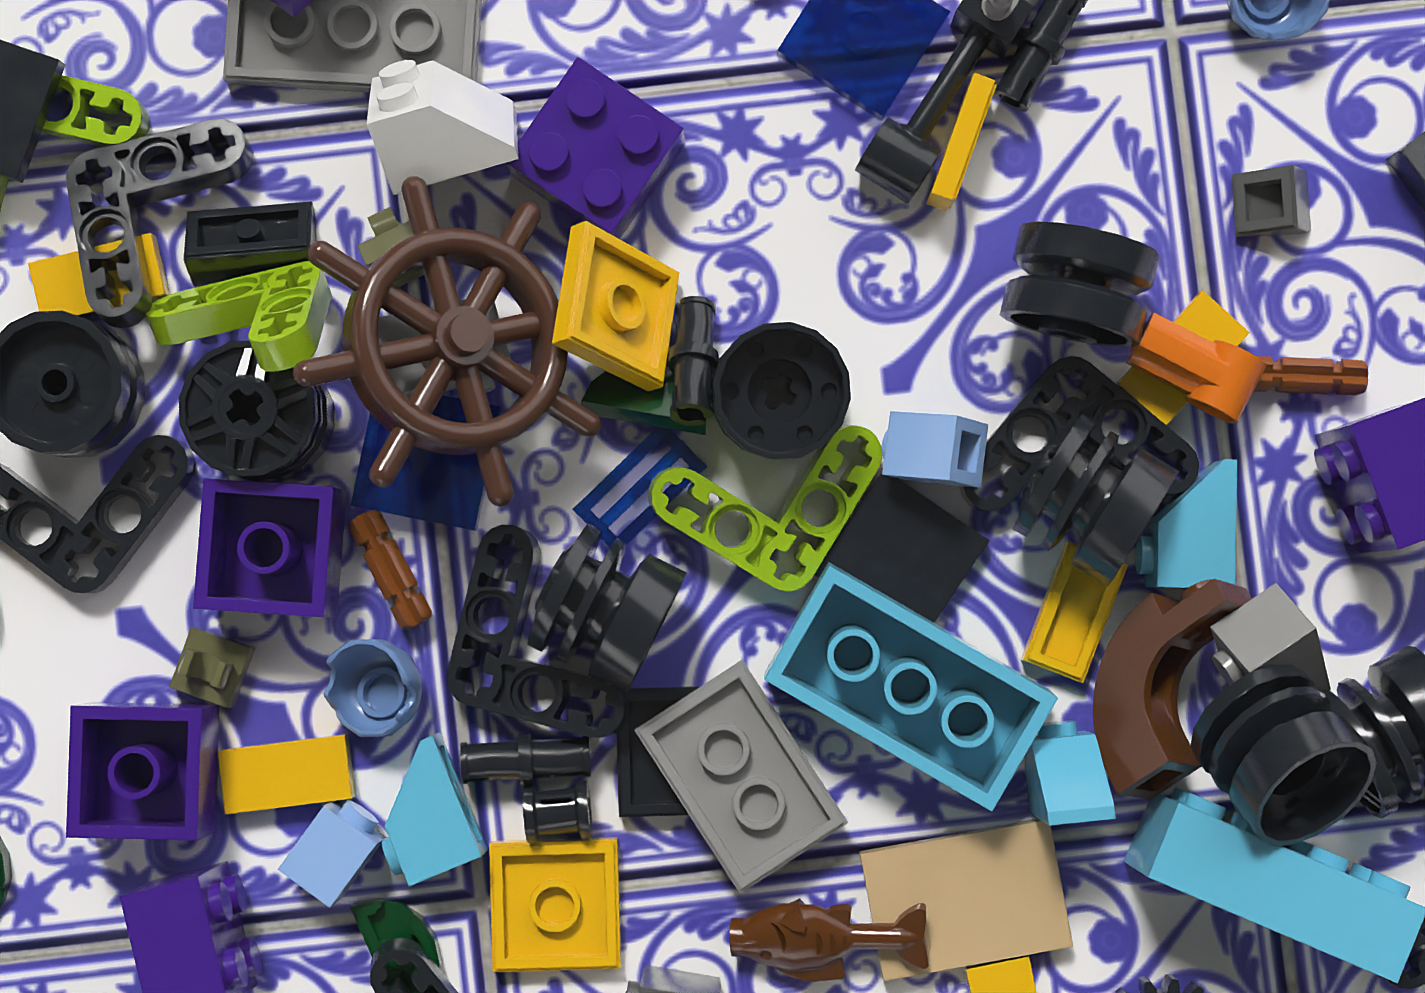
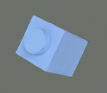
[882,411,989,488]
[277,800,386,908]

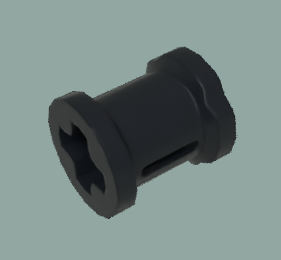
[522,780,593,843]

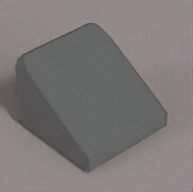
[1232,165,1311,237]

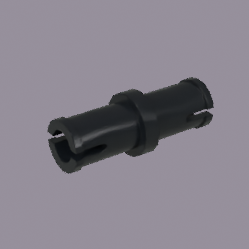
[993,0,1088,112]
[668,296,719,426]
[460,734,591,786]

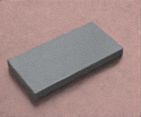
[223,0,482,93]

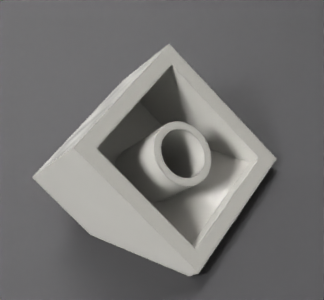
[366,60,518,195]

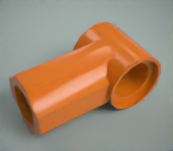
[1125,313,1267,424]

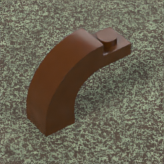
[1093,579,1252,799]

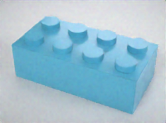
[764,562,1058,811]
[1124,787,1425,983]

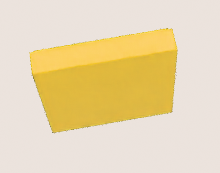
[552,221,680,391]
[489,837,622,972]

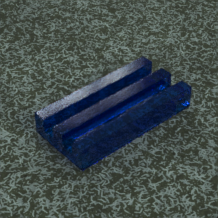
[572,427,708,548]

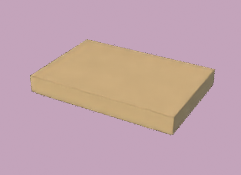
[859,819,1073,981]

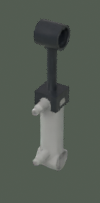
[855,0,1039,204]

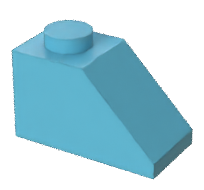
[1135,459,1237,589]
[1024,720,1116,826]
[382,732,488,886]

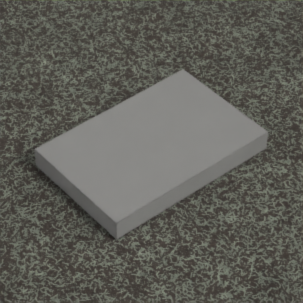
[635,659,848,893]

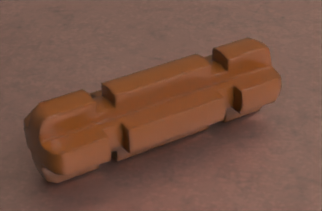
[1254,356,1369,396]
[348,510,432,630]

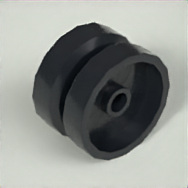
[999,221,1160,347]
[0,310,145,458]

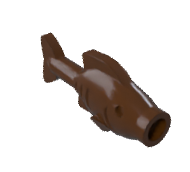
[729,898,929,982]

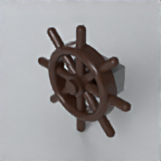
[293,176,601,507]

